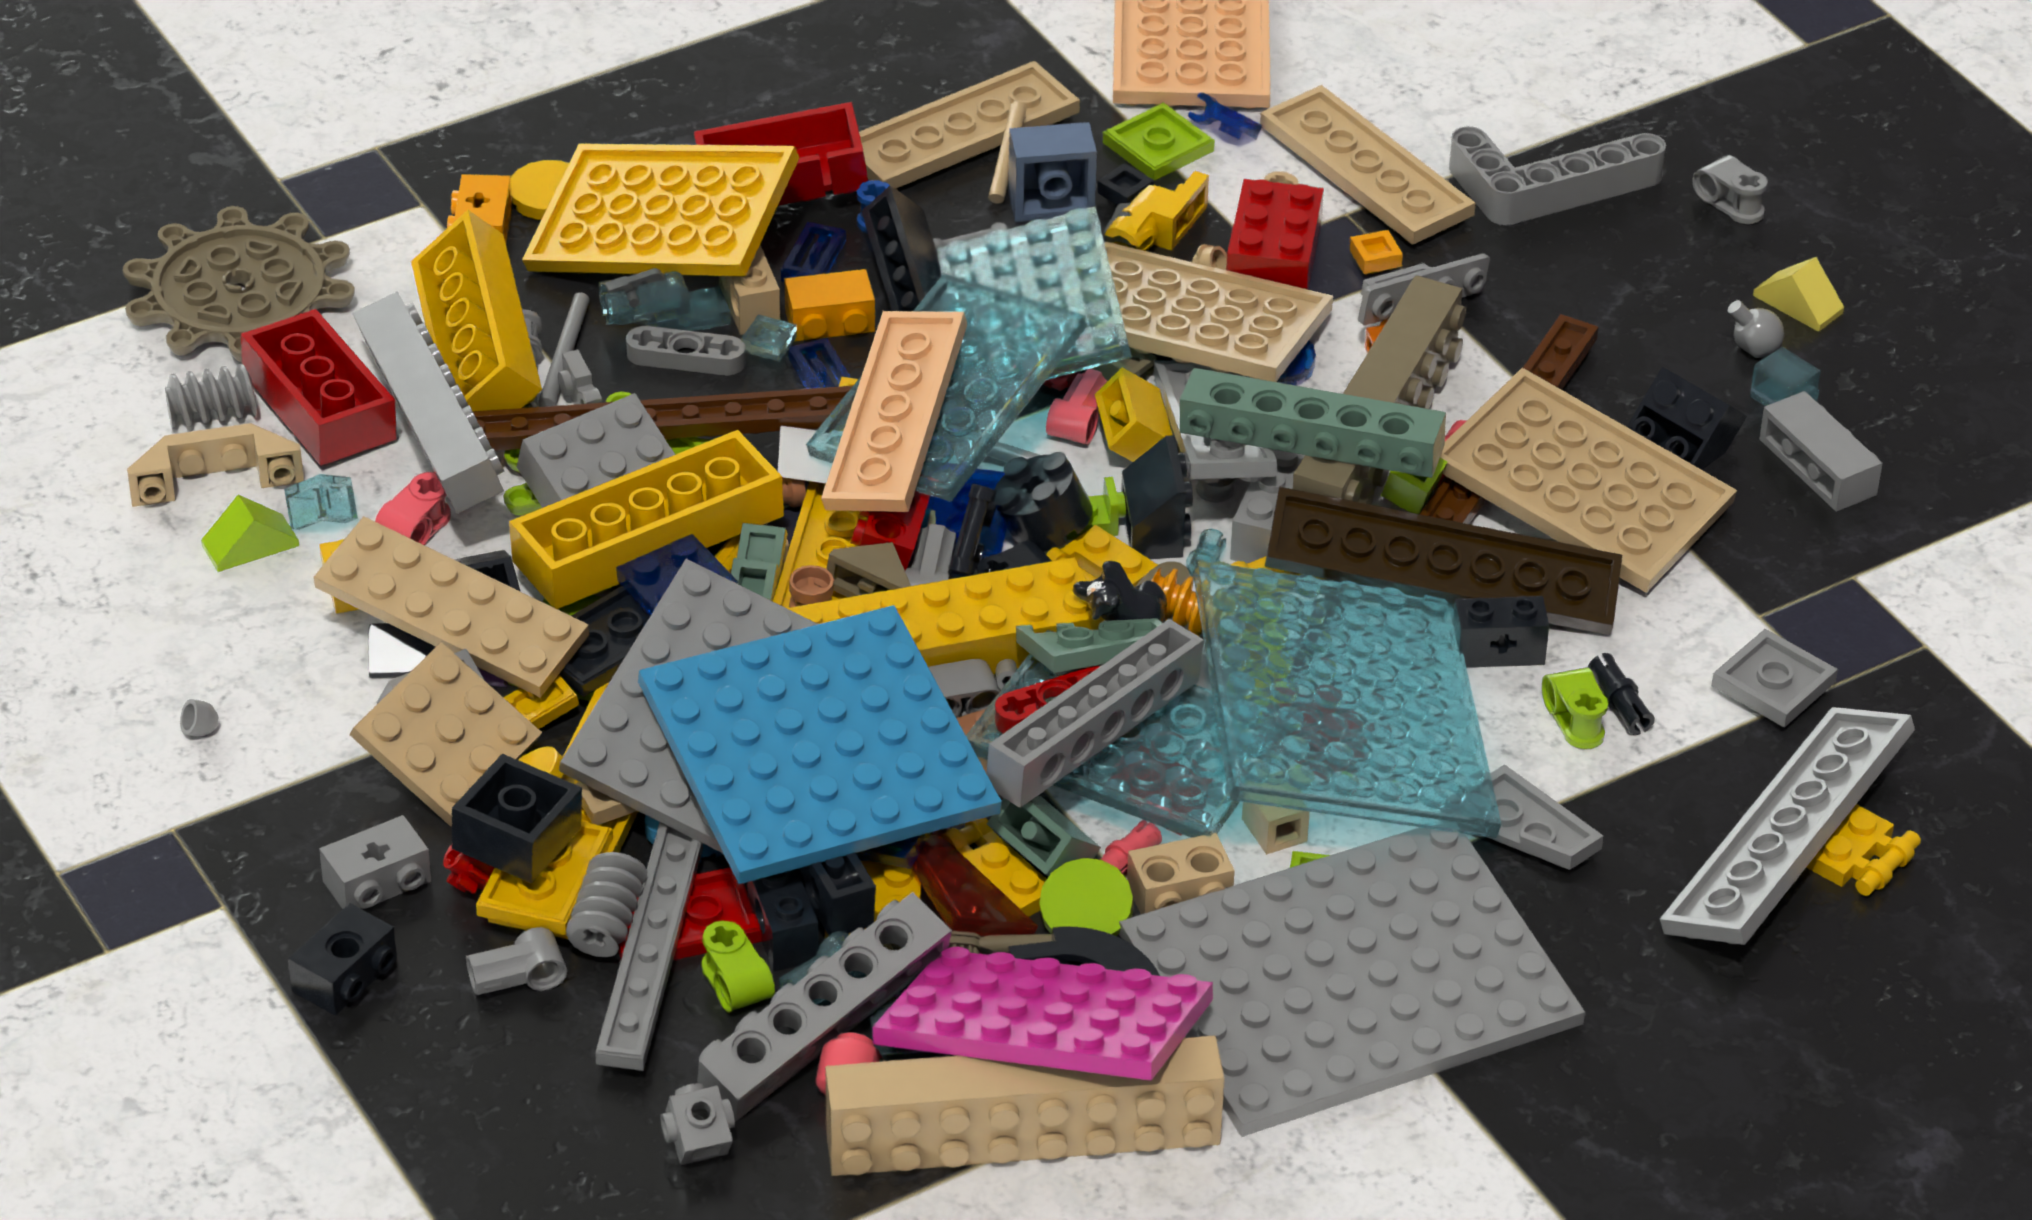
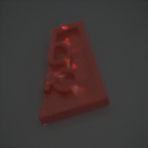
[900,835,1038,936]

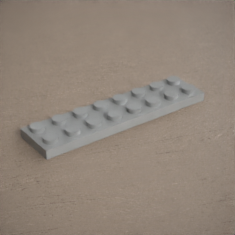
[1660,707,1915,945]

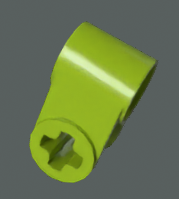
[1542,667,1608,749]
[702,921,775,1012]

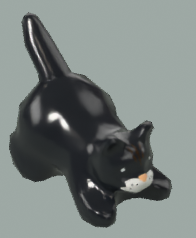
[1072,560,1167,623]

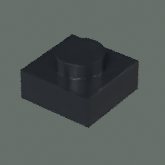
[1097,163,1154,205]

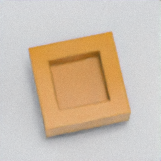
[1349,230,1403,274]

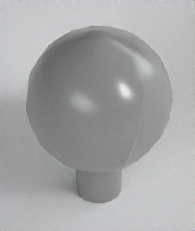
[1728,300,1784,358]

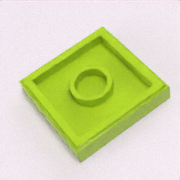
[1103,102,1215,181]

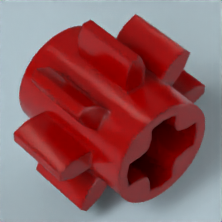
[443,844,495,894]

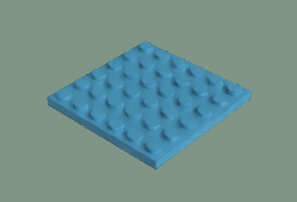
[638,605,1002,884]

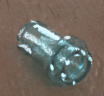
[1186,528,1227,581]

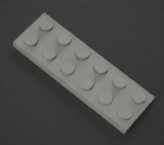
[1154,360,1277,483]

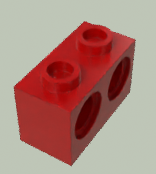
[850,488,931,571]

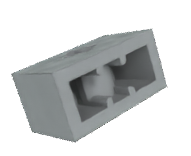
[319,815,431,910]

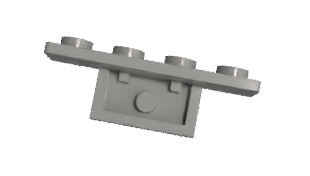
[1358,253,1490,326]

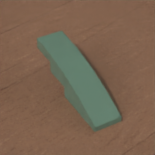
[730,523,788,601]

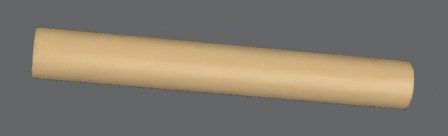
[988,101,1027,204]

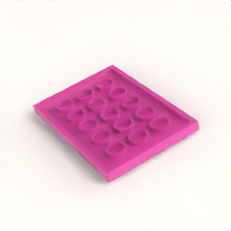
[873,947,1213,1080]

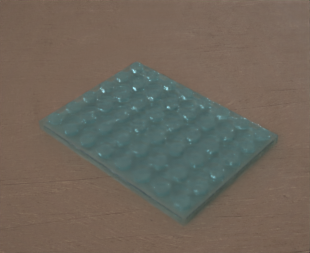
[1193,560,1502,838]

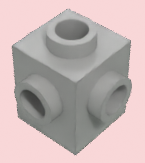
[661,1083,735,1165]

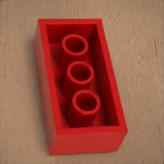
[240,309,397,466]

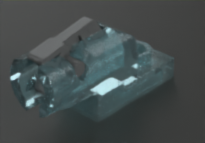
[599,268,731,331]

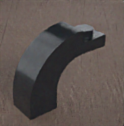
[1009,926,1160,976]

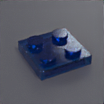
[616,534,738,616]

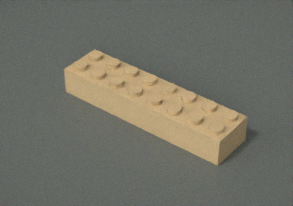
[825,1035,1224,1176]

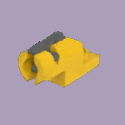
[1104,171,1209,251]

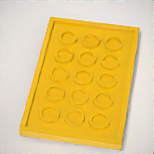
[522,144,799,276]

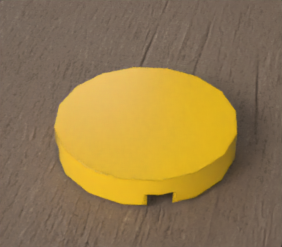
[510,160,569,220]

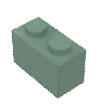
[987,796,1101,876]

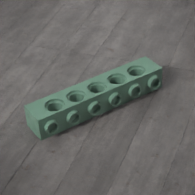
[1180,368,1446,478]

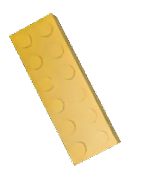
[411,210,542,411]
[509,430,784,609]

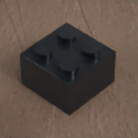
[452,753,582,884]

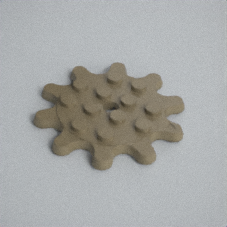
[123,206,355,362]

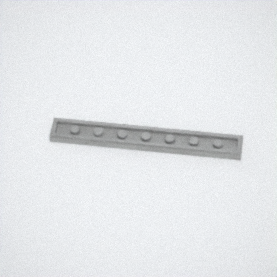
[595,822,703,1070]

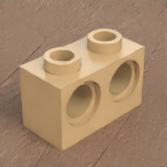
[719,245,780,335]
[1127,833,1235,914]

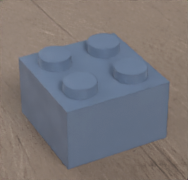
[1008,122,1097,222]

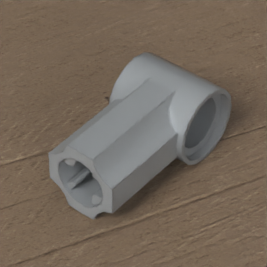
[905,524,957,586]
[466,927,567,995]

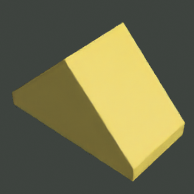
[1753,257,1844,332]

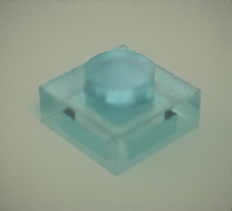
[741,314,797,362]

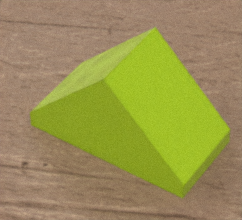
[201,494,299,572]

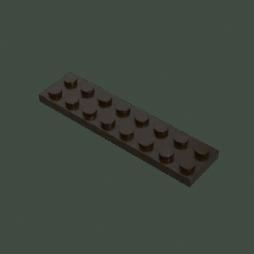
[1264,487,1623,635]

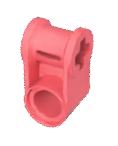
[375,472,451,545]

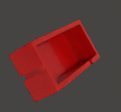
[694,102,868,206]

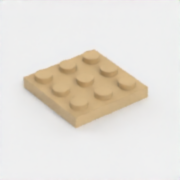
[349,642,542,826]

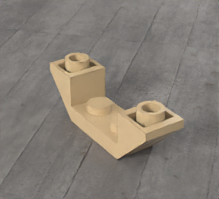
[127,423,304,507]

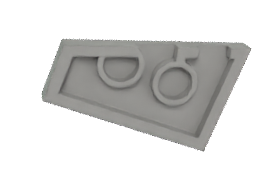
[1439,764,1603,870]

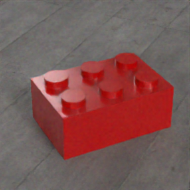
[1226,179,1324,290]

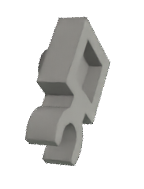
[558,349,602,404]

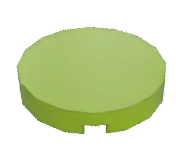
[1039,858,1134,936]

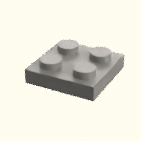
[1711,629,1838,727]

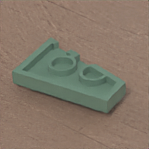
[1016,618,1162,675]

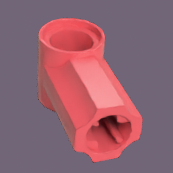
[1046,368,1108,445]

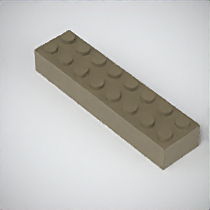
[1293,275,1466,505]

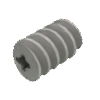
[165,364,257,428]
[566,852,647,957]

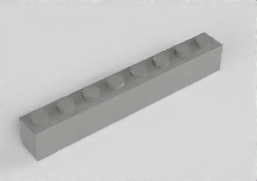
[352,291,504,514]

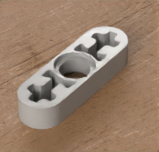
[626,326,746,375]

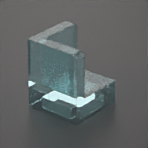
[284,474,358,530]

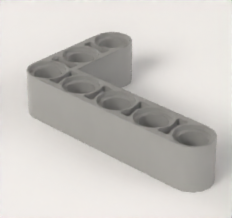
[1449,126,1666,225]

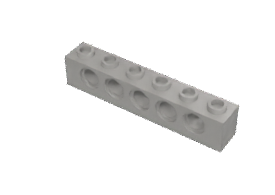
[986,619,1204,808]
[697,892,952,1121]

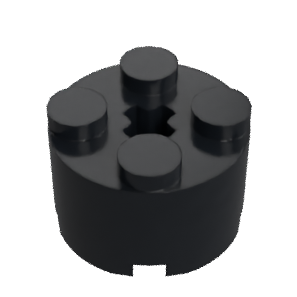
[994,452,1093,552]

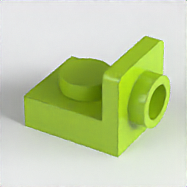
[1066,477,1126,540]

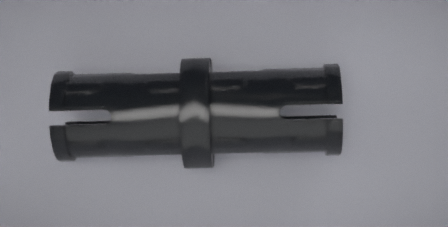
[1588,653,1655,735]

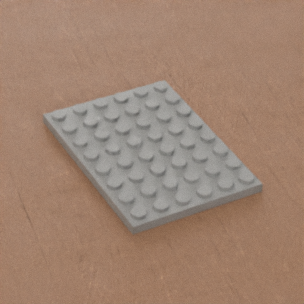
[1119,817,1585,1137]

